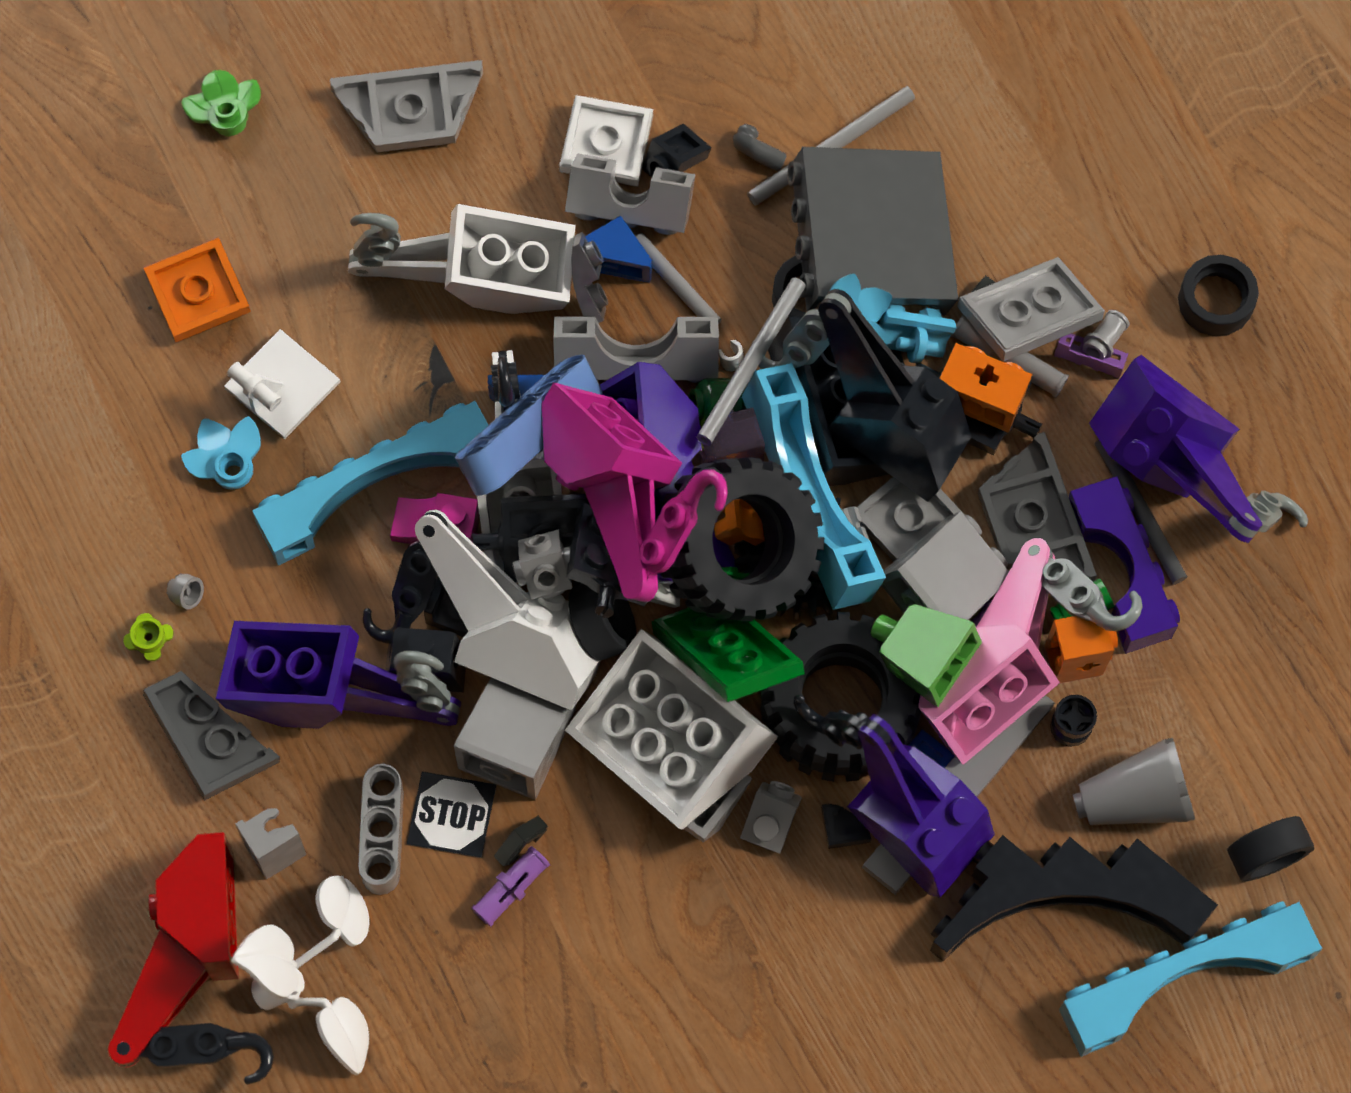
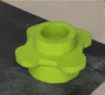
[123,613,174,661]

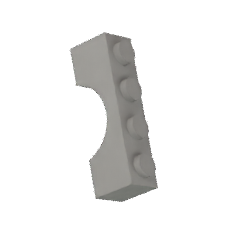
[554,317,719,383]

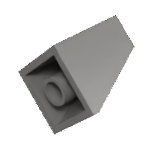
[881,511,1009,620]
[454,677,576,800]

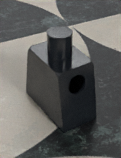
[385,628,466,693]

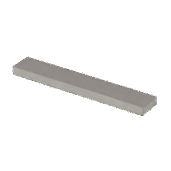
[862,695,1055,895]

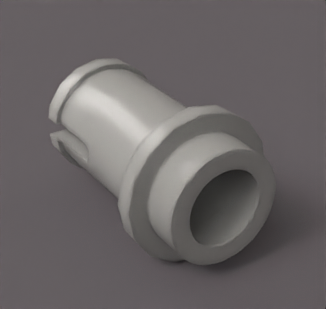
[1083,310,1130,360]

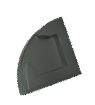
[494,816,548,867]

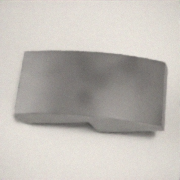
[571,232,608,323]

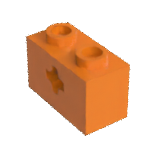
[940,343,1032,433]
[1045,616,1118,683]

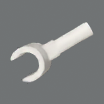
[719,340,753,383]

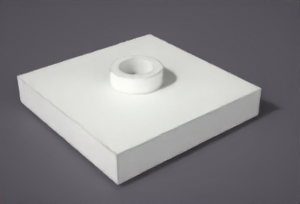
[559,95,653,186]

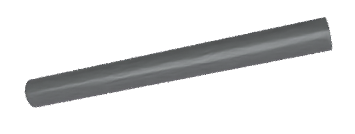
[1095,440,1188,585]

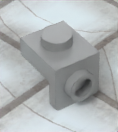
[740,781,802,853]

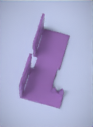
[1054,334,1128,379]

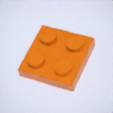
[144,238,251,343]

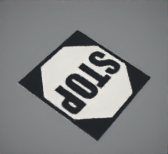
[406,771,496,858]

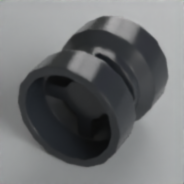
[1050,694,1097,747]

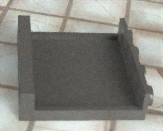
[787,147,959,316]

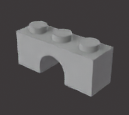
[565,153,696,235]

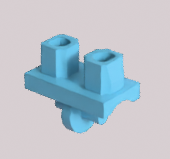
[879,304,957,364]

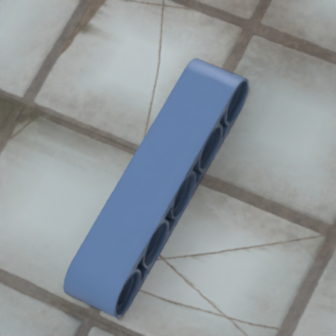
[455,354,603,496]

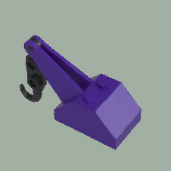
[793,695,995,898]

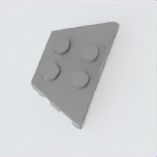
[330,60,483,152]

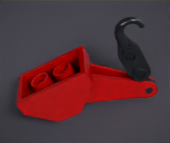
[108,832,274,1084]

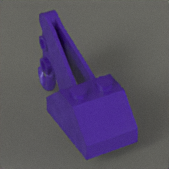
[600,362,739,601]

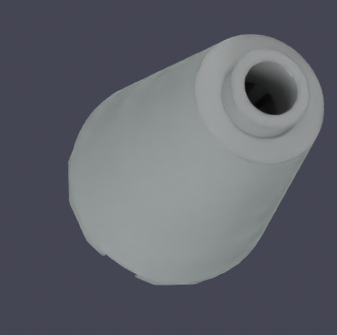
[1073,737,1196,825]

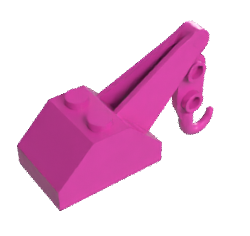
[542,382,728,602]

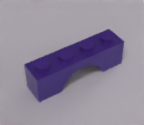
[1069,476,1180,654]

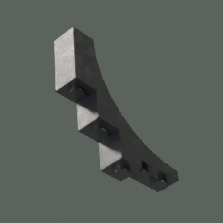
[930,835,1218,962]

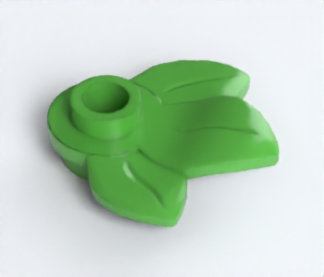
[182,70,261,136]

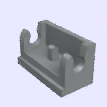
[235,808,307,880]

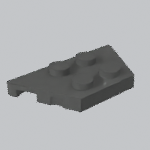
[977,432,1097,581]

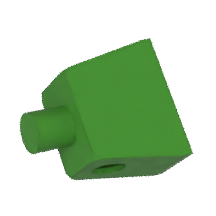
[871,604,982,707]

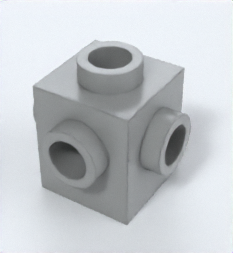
[513,530,572,600]

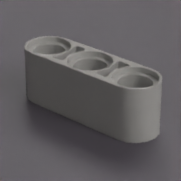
[358,764,404,895]

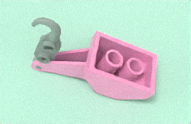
[918,538,1143,765]

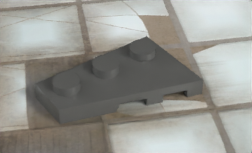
[143,671,280,801]

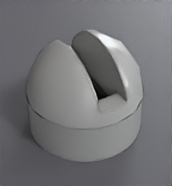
[166,573,204,609]

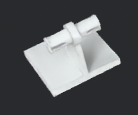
[224,329,340,439]

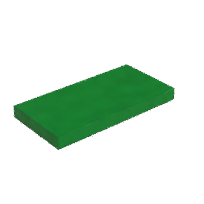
[651,608,804,702]

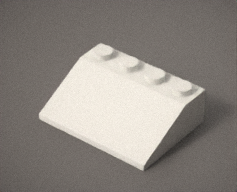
[565,629,778,829]

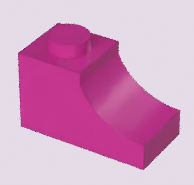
[390,493,480,544]

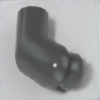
[733,124,787,172]

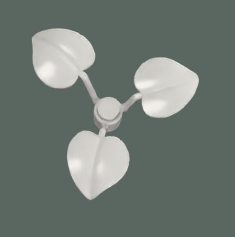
[231,876,369,1076]

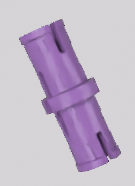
[471,846,550,927]

